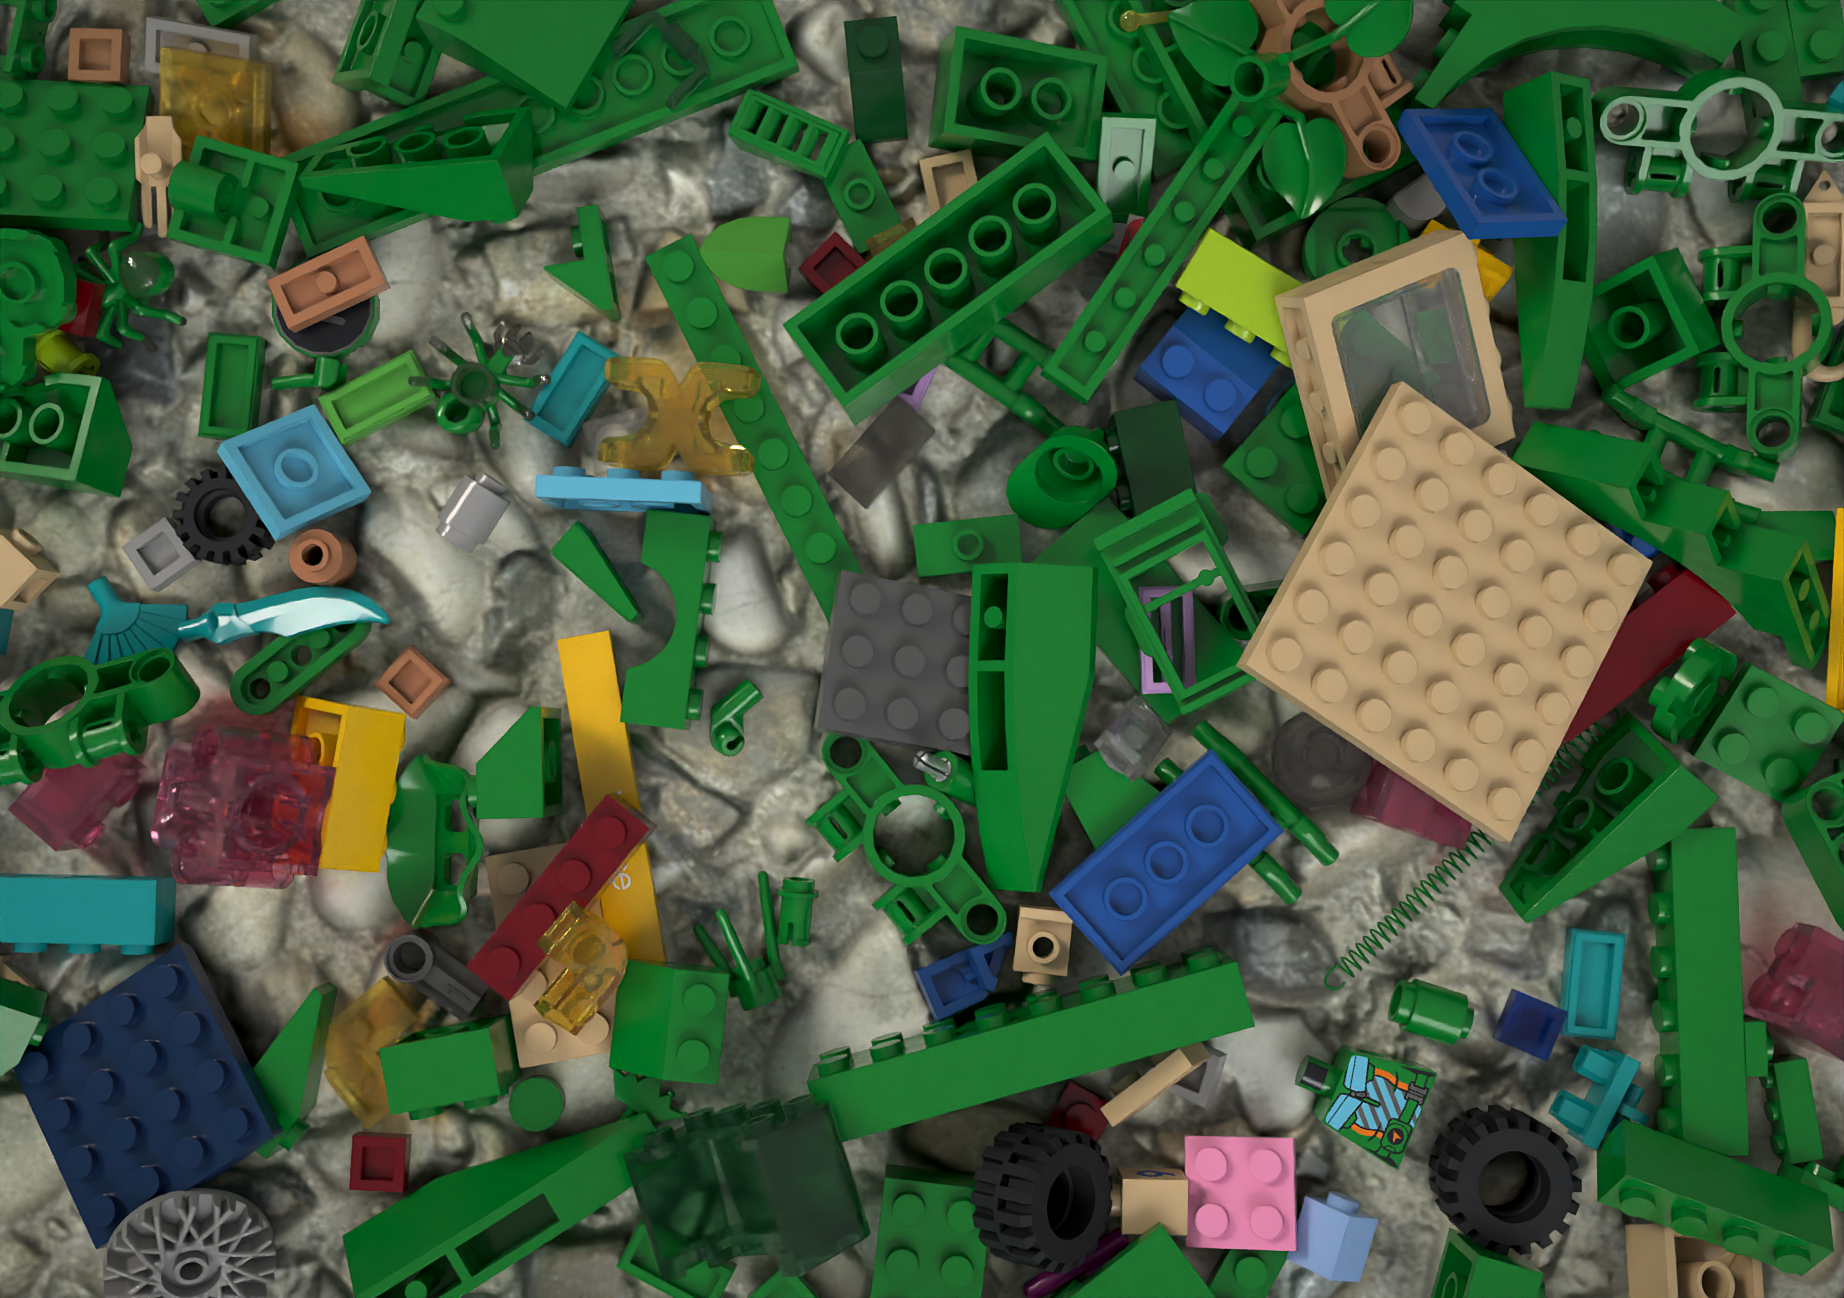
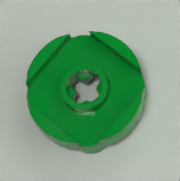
[1301,197,1410,306]
[1648,637,1737,745]

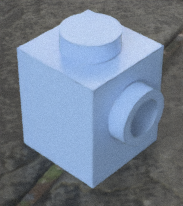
[1286,1191,1379,1282]

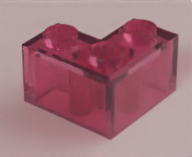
[1349,755,1472,850]
[1744,922,1844,1062]

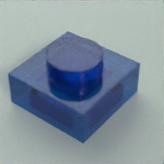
[1492,988,1568,1061]

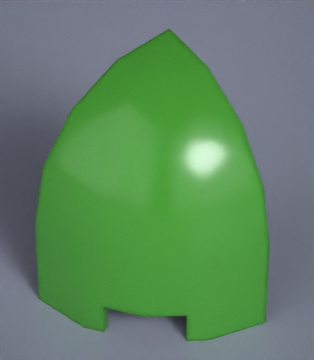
[699,216,792,293]

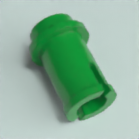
[776,877,819,946]

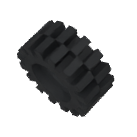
[172,467,275,566]

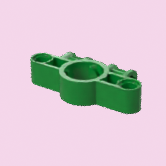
[1591,68,1844,204]
[1692,192,1834,462]
[0,647,201,787]
[804,734,1007,946]

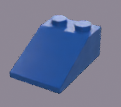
[1133,307,1281,444]

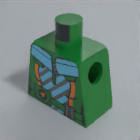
[1295,1045,1437,1170]

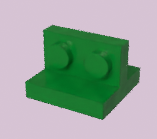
[331,0,442,109]

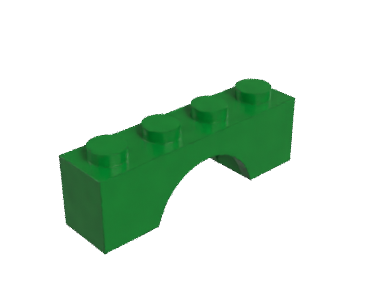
[620,509,724,730]

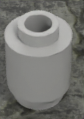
[435,471,511,553]

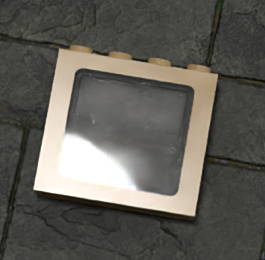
[1274,230,1516,500]

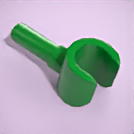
[271,357,348,392]

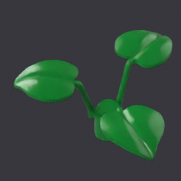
[1167,0,1414,219]

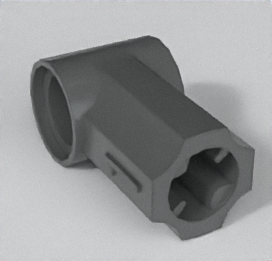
[384,929,490,1023]

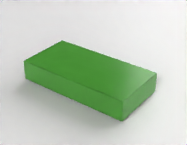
[318,349,440,447]

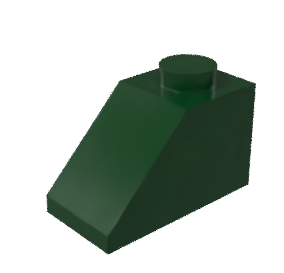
[844,16,908,144]

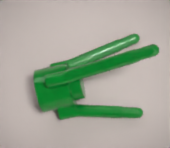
[693,871,786,1011]

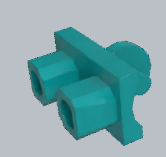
[1549,1044,1650,1150]

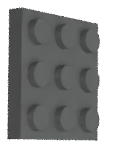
[813,570,971,759]

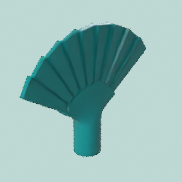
[83,576,188,665]

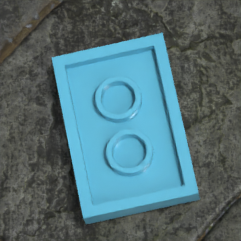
[535,466,713,515]

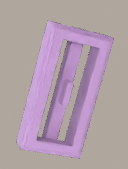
[1137,586,1196,694]

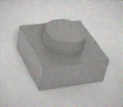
[121,517,203,592]
[1167,1043,1227,1108]

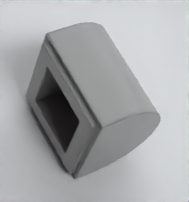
[1385,173,1446,234]

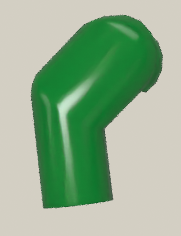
[709,677,764,757]

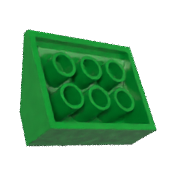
[415,0,635,113]

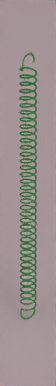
[1324,708,1620,990]

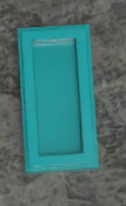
[523,330,626,449]
[1557,927,1626,1041]

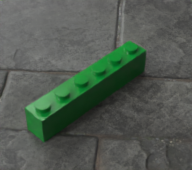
[1646,825,1749,1156]

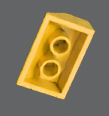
[269,695,407,873]

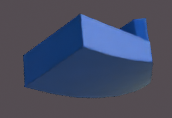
[913,931,1013,1021]

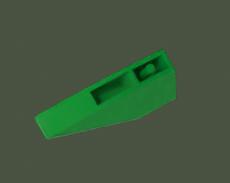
[1502,71,1598,411]
[968,562,1099,892]
[342,1111,675,1298]

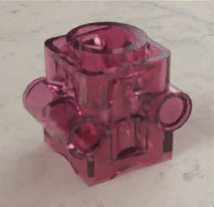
[151,724,336,889]

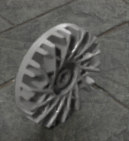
[103,1188,277,1298]

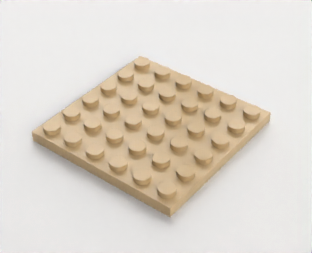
[1236,381,1653,842]

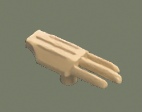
[134,116,183,238]

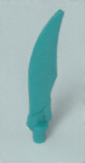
[178,586,391,645]

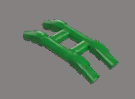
[940,318,1066,437]
[1589,384,1780,526]
[1154,720,1339,904]

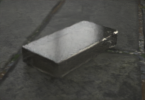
[827,395,939,509]

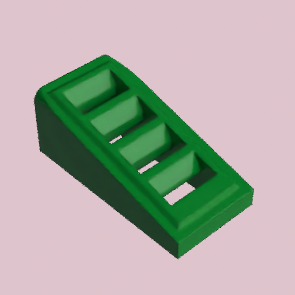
[728,89,851,182]
[551,520,644,625]

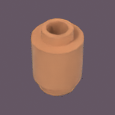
[289,529,357,587]

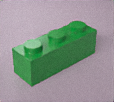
[1759,1053,1824,1164]

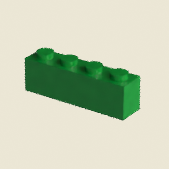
[1596,1119,1834,1276]

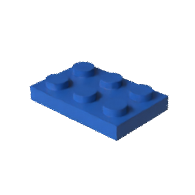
[1396,108,1568,240]

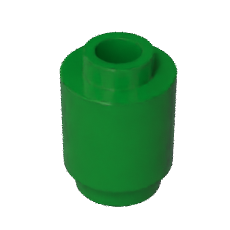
[1388,979,1474,1046]

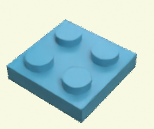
[217,404,372,541]

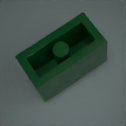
[1103,399,1197,519]

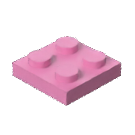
[1185,1135,1298,1251]

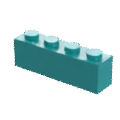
[0,873,177,955]

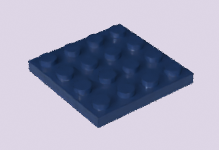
[13,944,284,1249]

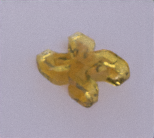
[597,357,761,476]

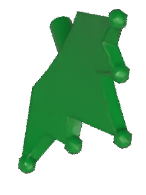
[610,1067,689,1123]

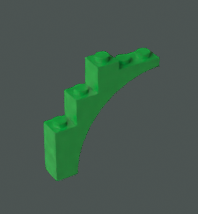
[1399,0,1750,119]

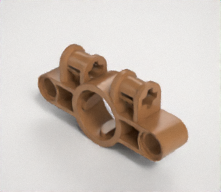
[1249,0,1414,178]

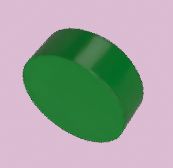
[509,1075,566,1132]

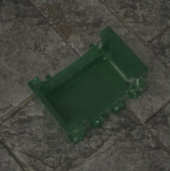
[623,1093,871,1281]

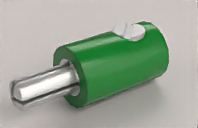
[913,751,976,806]

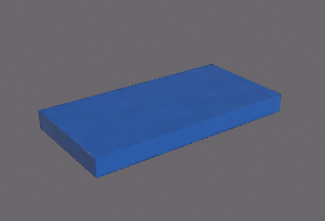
[1047,749,1284,976]

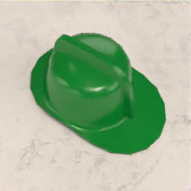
[1006,425,1118,529]

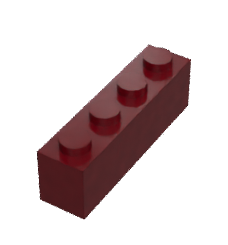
[1561,562,1737,744]
[466,792,658,1002]

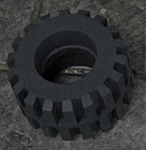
[1428,1105,1582,1255]
[971,1122,1113,1273]

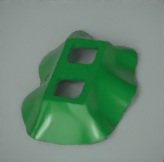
[387,753,484,931]

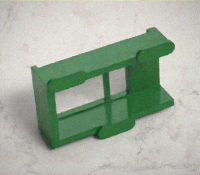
[1092,488,1266,716]

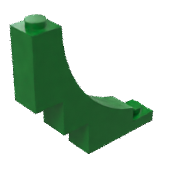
[1511,421,1831,670]

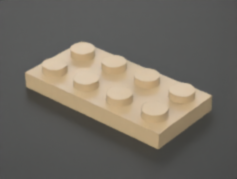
[484,842,616,1068]

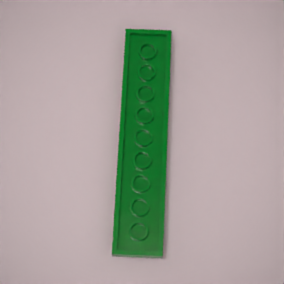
[280,0,800,260]

